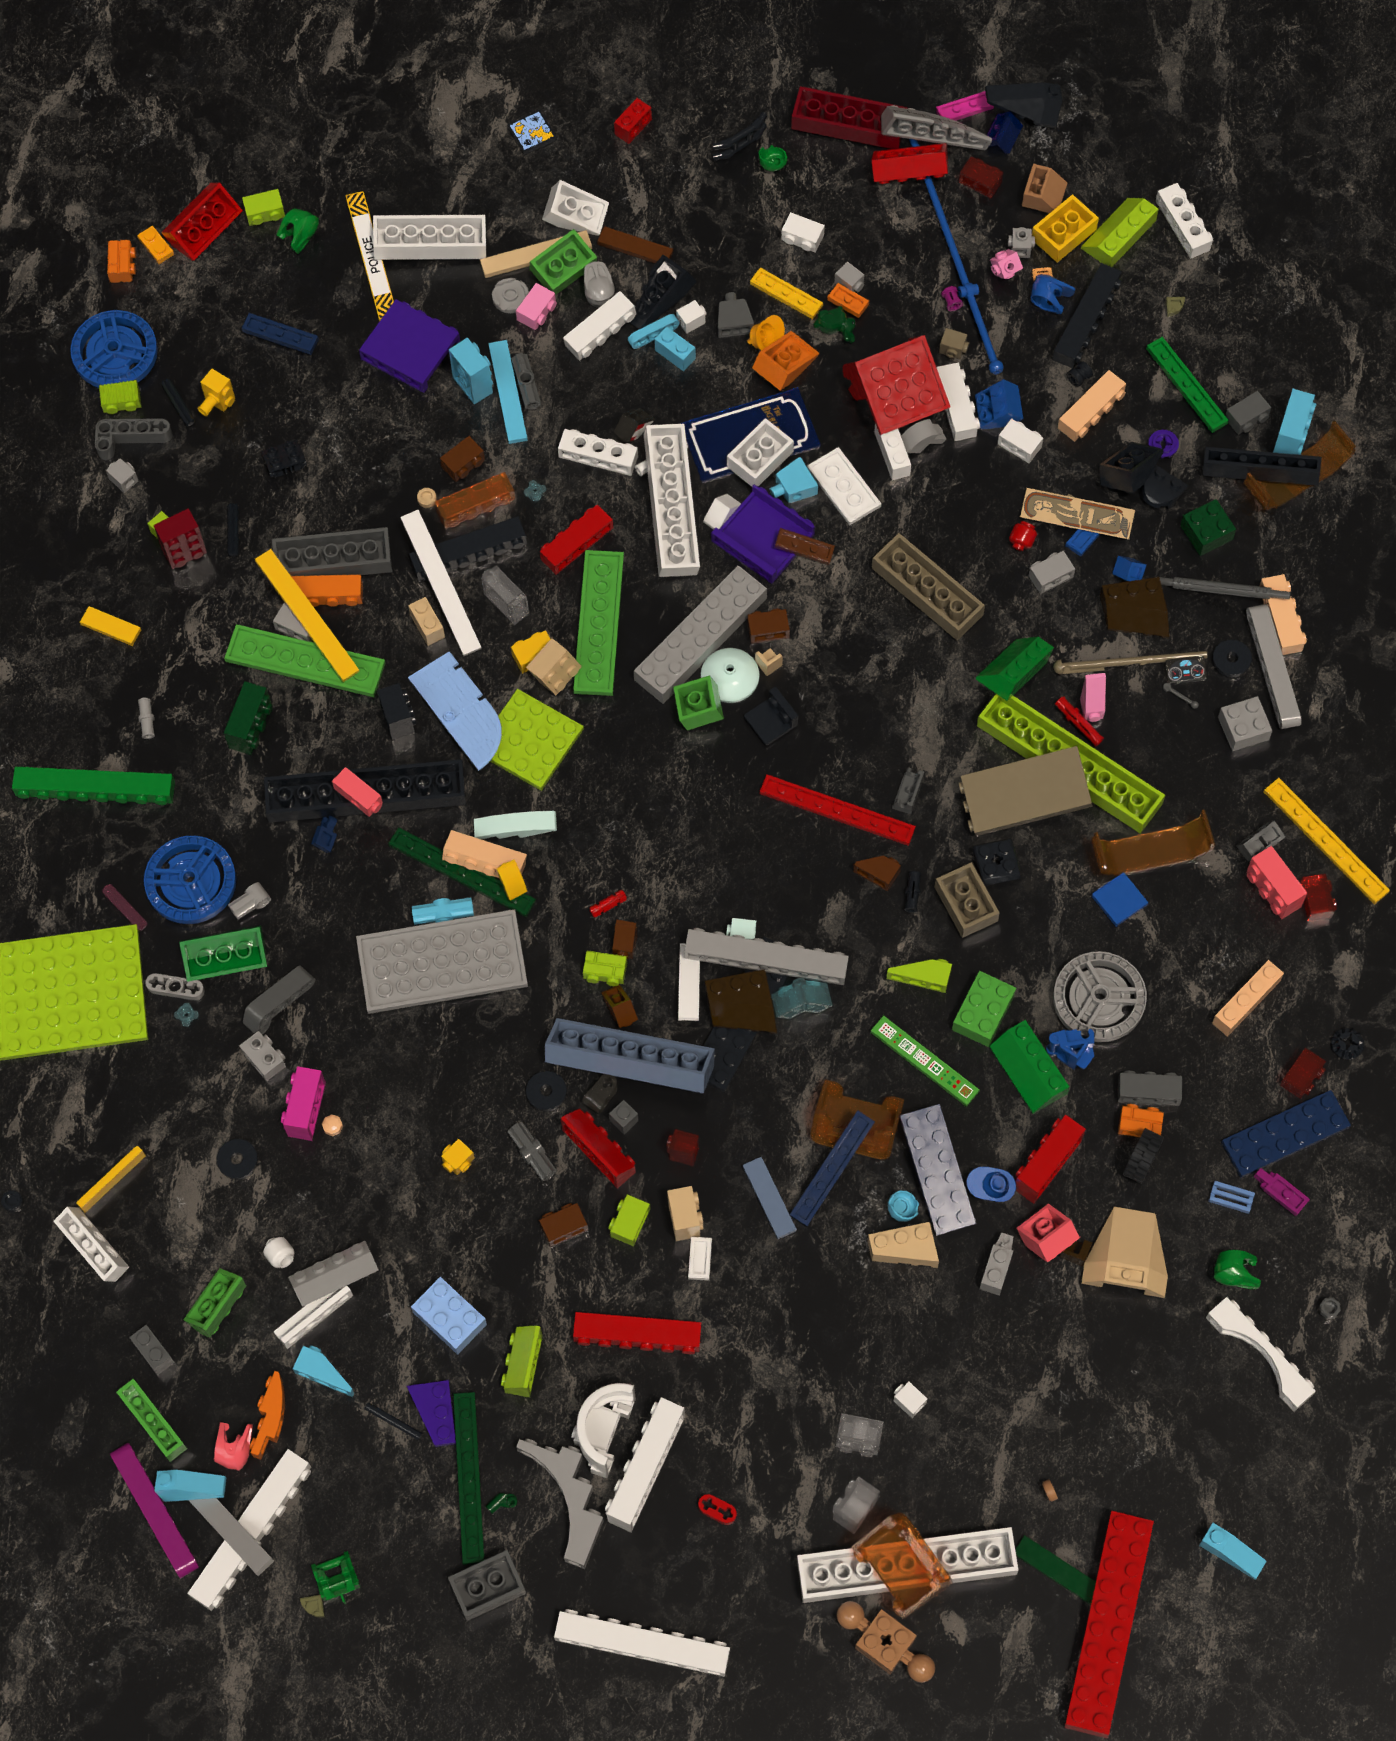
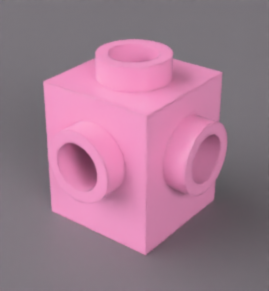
[990,249,1023,279]

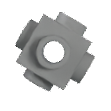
[1008,227,1035,258]

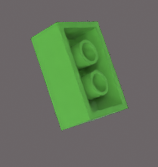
[530,229,597,295]
[952,971,1016,1047]

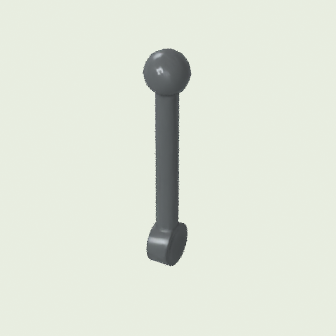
[1163,683,1199,709]

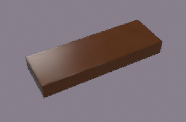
[774,528,835,565]

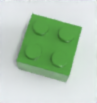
[673,675,724,730]

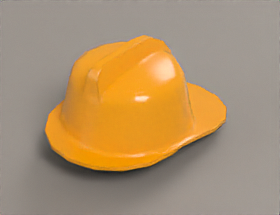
[747,315,785,350]

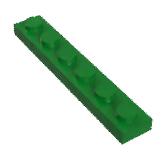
[1146,336,1229,433]

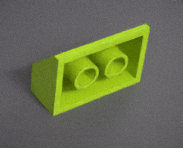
[501,1326,543,1397]

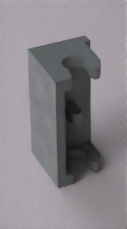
[892,768,924,814]

